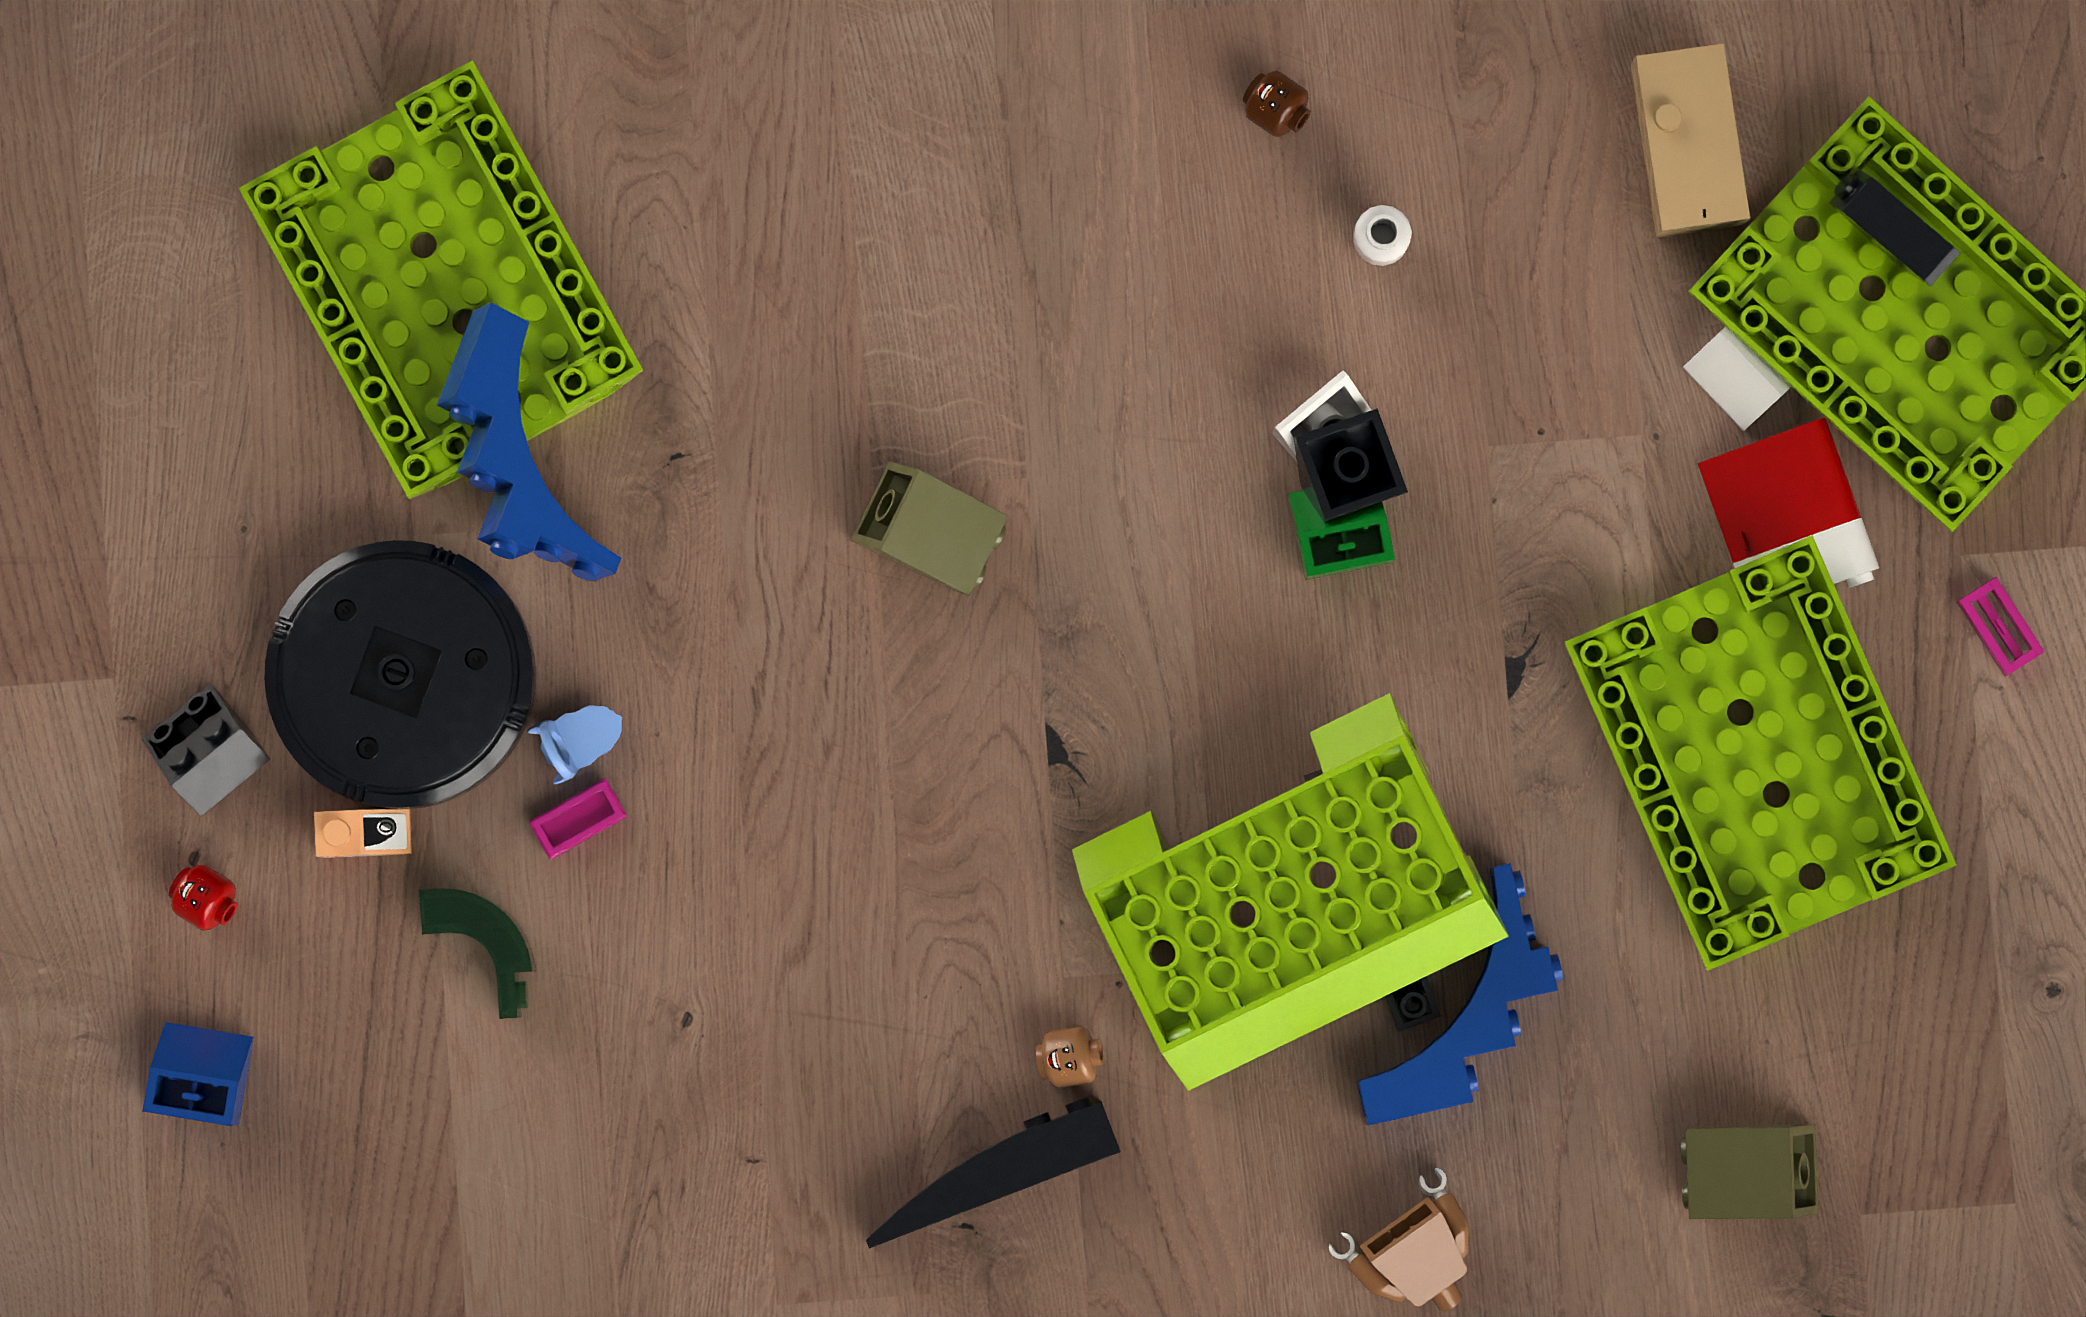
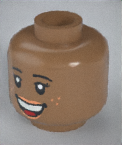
[1036,1026,1104,1088]

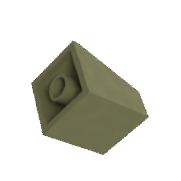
[850,461,1008,596]
[1681,1124,1819,1219]

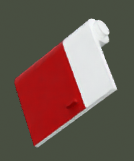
[1697,418,1879,588]

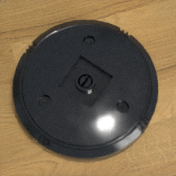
[264,540,536,809]

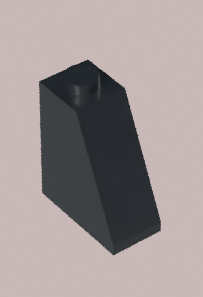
[1829,169,1960,287]

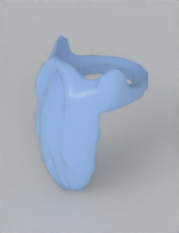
[527,705,622,784]

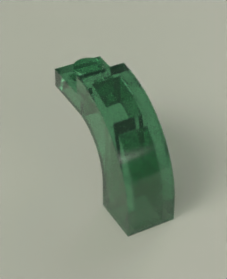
[419,889,537,1019]

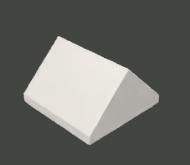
[1682,326,1791,431]
[1272,371,1371,463]

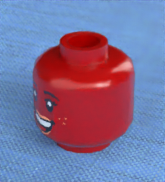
[169,865,238,931]

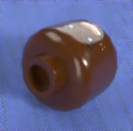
[1243,71,1311,137]

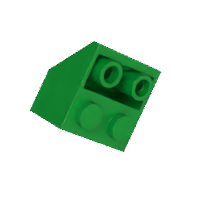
[1288,490,1395,581]

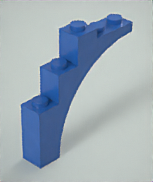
[437,303,621,581]
[1356,863,1563,1126]

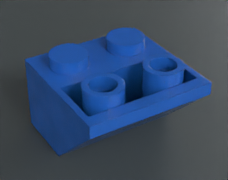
[142,1022,254,1126]

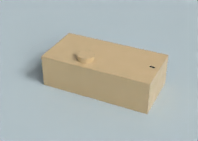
[1631,43,1750,238]

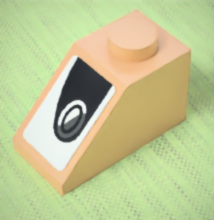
[314,809,412,858]

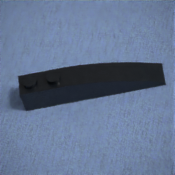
[866,1096,1121,1248]

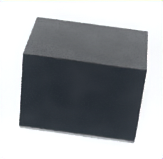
[1294,408,1408,522]

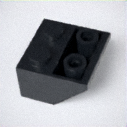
[142,683,270,816]

